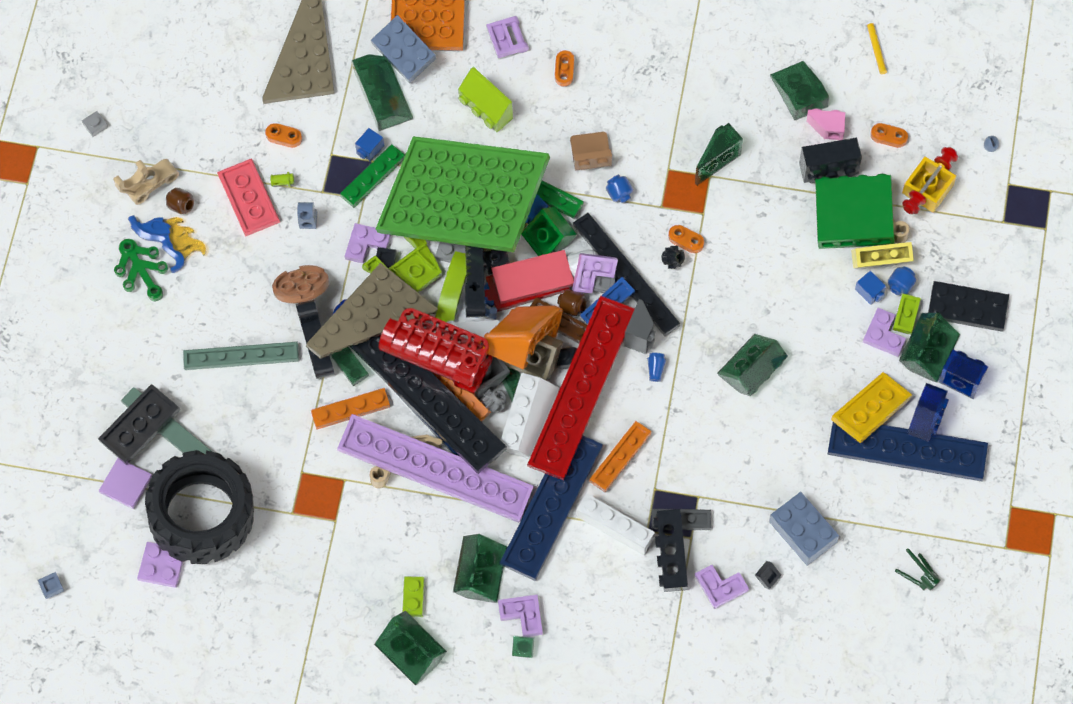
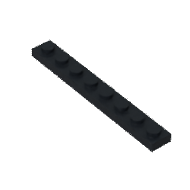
[573,213,680,336]

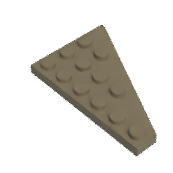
[262,0,334,104]
[306,263,438,359]

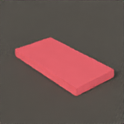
[217,158,280,237]
[491,250,574,304]

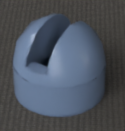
[984,136,999,152]

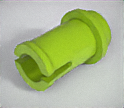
[270,172,294,187]

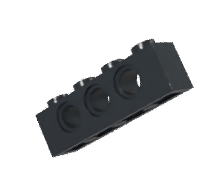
[653,509,688,592]

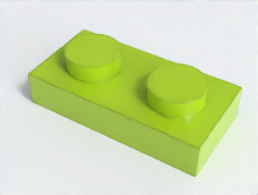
[893,293,921,335]
[402,576,424,617]

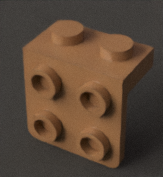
[570,132,612,171]

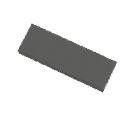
[652,509,711,530]

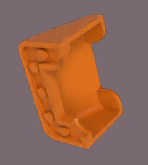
[483,305,563,369]

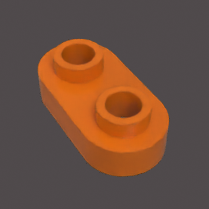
[555,50,574,86]
[265,123,302,148]
[871,123,908,148]
[668,225,704,253]

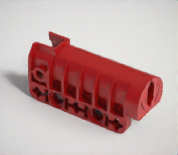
[379,308,493,394]

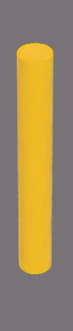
[867,23,887,75]

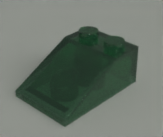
[770,61,829,121]
[695,123,743,186]

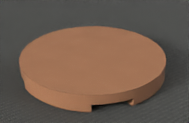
[272,265,329,303]

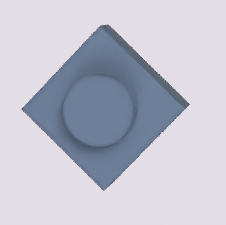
[37,572,64,599]

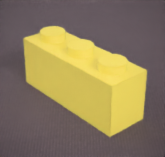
[851,242,914,269]

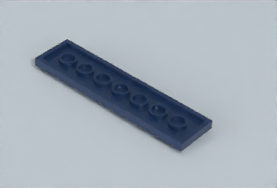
[827,422,988,482]
[500,435,603,581]

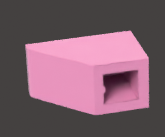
[807,109,845,140]

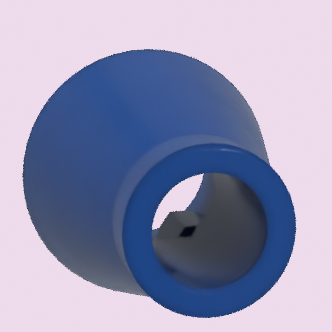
[647,353,666,382]

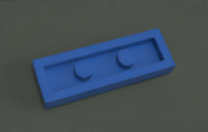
[580,277,635,324]

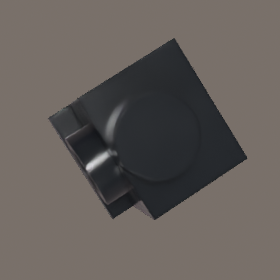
[483,249,510,275]

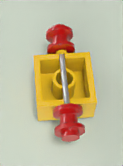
[902,147,958,214]

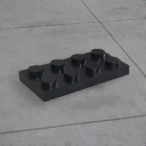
[927,281,1009,332]
[98,384,180,465]

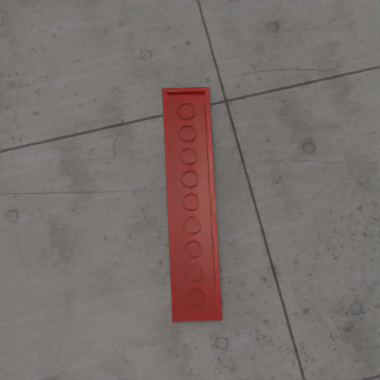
[527,296,635,480]

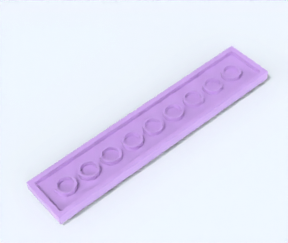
[337,414,533,523]

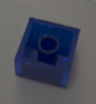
[938,349,988,399]
[907,383,949,442]

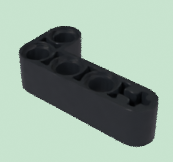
[296,299,335,379]

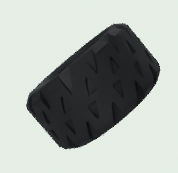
[145,450,254,564]

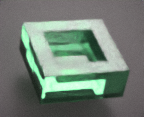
[512,635,535,658]

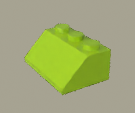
[458,66,513,132]

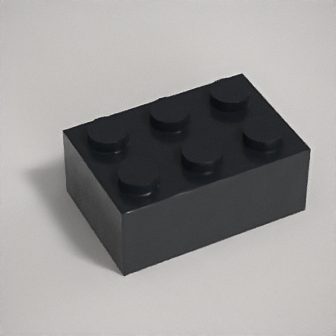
[799,137,862,183]

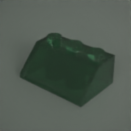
[899,313,960,382]
[717,334,788,396]
[453,534,507,603]
[374,611,447,686]

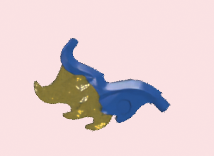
[128,215,206,273]

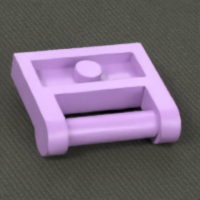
[486,16,529,58]

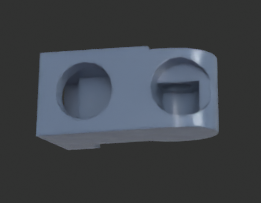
[297,202,317,229]

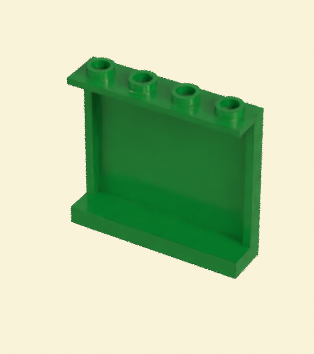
[815,173,895,249]

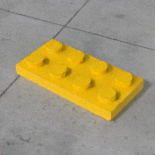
[831,372,912,443]

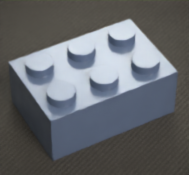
[371,15,436,83]
[769,491,839,566]

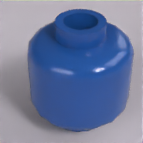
[606,174,633,203]
[888,266,916,295]

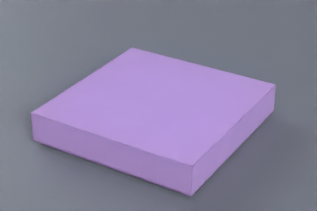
[99,458,152,509]

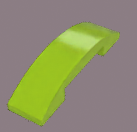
[435,251,466,322]

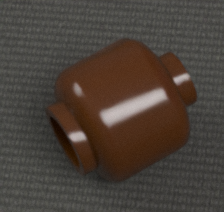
[166,188,194,214]
[557,289,587,316]

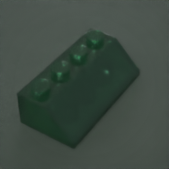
[352,54,413,131]

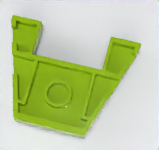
[362,237,442,293]

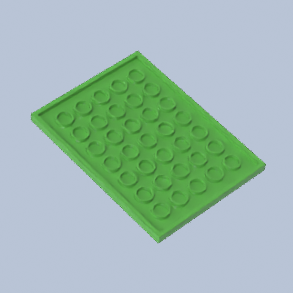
[376,136,550,252]

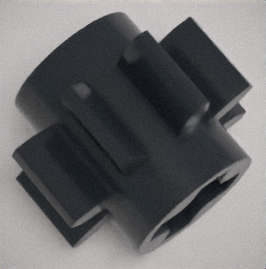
[661,245,685,269]

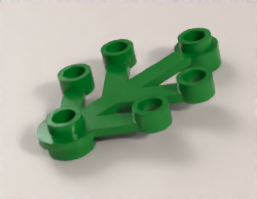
[114,239,168,302]

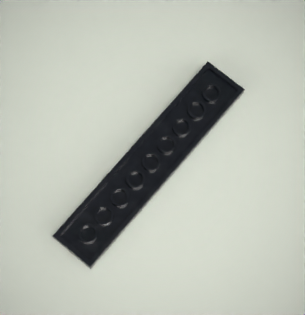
[349,335,507,474]

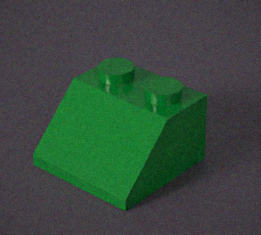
[521,207,577,256]

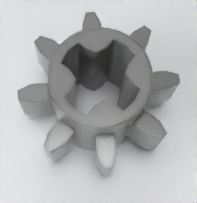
[482,389,507,413]

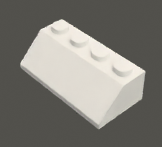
[501,373,559,459]

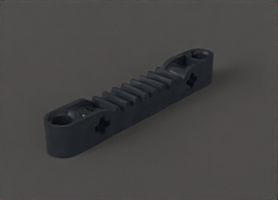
[465,245,485,318]

